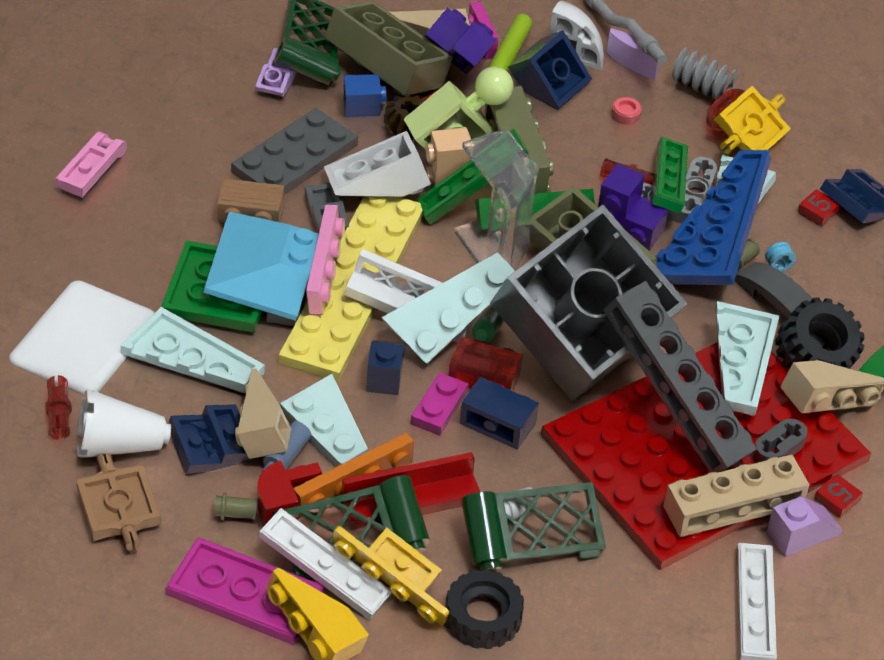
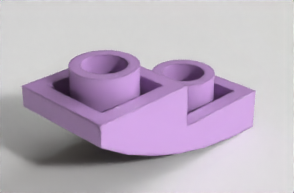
[606,28,659,79]
[255,48,297,96]

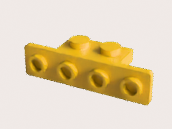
[332,525,449,626]

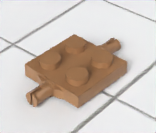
[76,453,161,551]

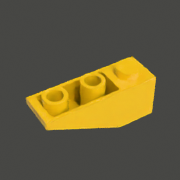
[266,568,369,660]

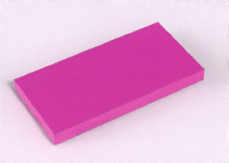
[165,537,324,645]

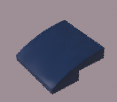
[820,169,884,223]
[168,404,249,474]

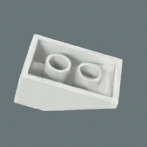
[324,131,431,197]

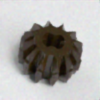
[383,93,426,140]

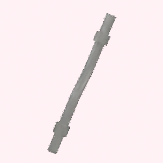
[585,0,668,65]

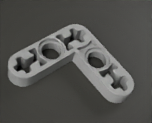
[641,157,717,223]

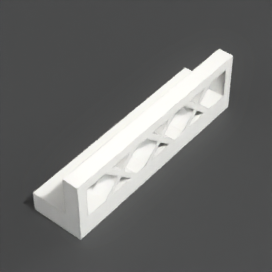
[344,249,470,344]

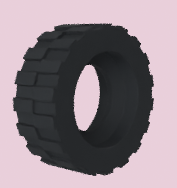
[445,569,524,649]

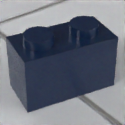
[460,377,539,450]

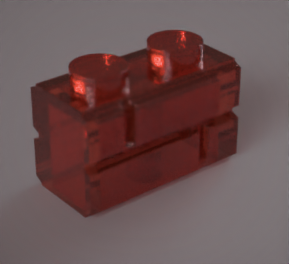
[448,337,523,391]

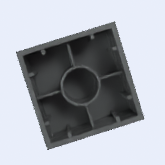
[490,205,688,402]

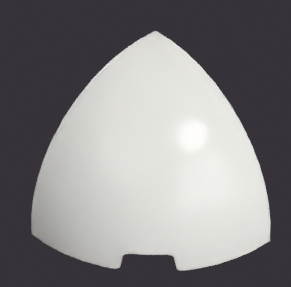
[550,0,604,70]

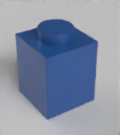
[343,75,387,117]

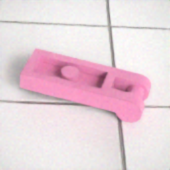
[56,131,127,198]

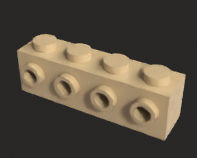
[664,455,809,537]

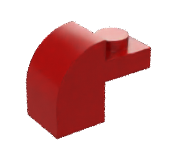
[257,460,322,526]

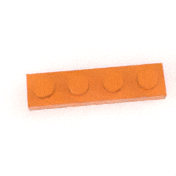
[293,432,414,519]

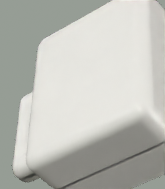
[9,280,155,395]

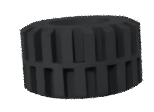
[775,297,865,369]

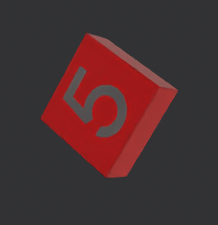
[798,189,840,226]
[814,474,863,517]

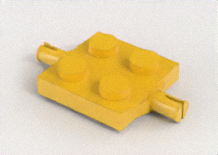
[714,86,791,154]

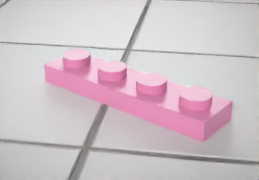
[306,205,345,315]

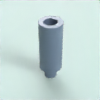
[262,421,311,472]

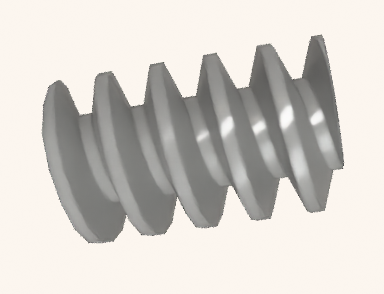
[672,47,738,101]

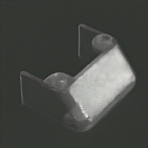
[454,129,539,270]

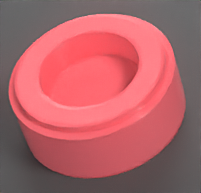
[611,97,642,124]

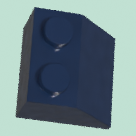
[508,30,592,109]

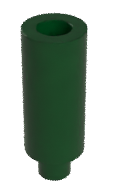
[472,306,505,343]

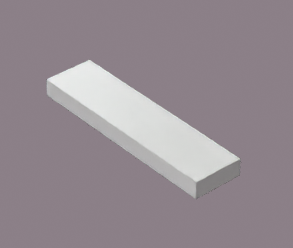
[258,508,392,620]
[737,543,777,660]

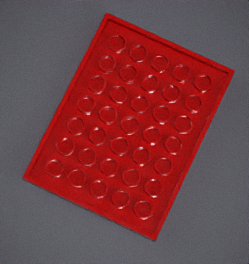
[541,342,871,570]

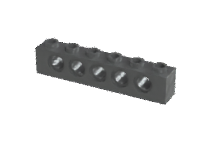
[603,281,757,473]

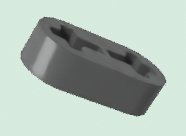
[753,419,808,463]

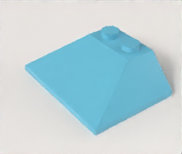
[203,211,319,321]

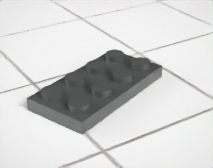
[231,108,358,195]

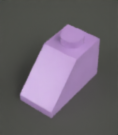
[766,496,843,557]

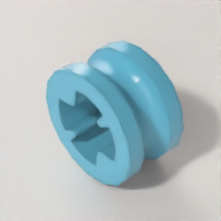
[765,242,796,272]

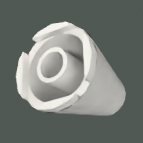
[76,390,171,458]

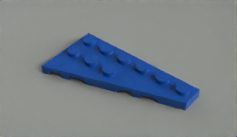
[655,150,771,285]

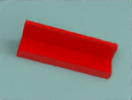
[342,452,481,530]

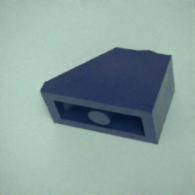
[366,340,406,395]

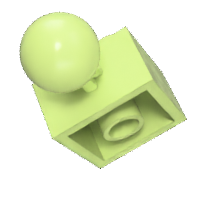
[404,67,514,150]

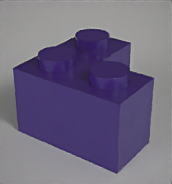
[424,7,496,75]
[598,163,668,251]

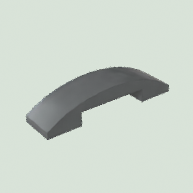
[735,262,829,349]

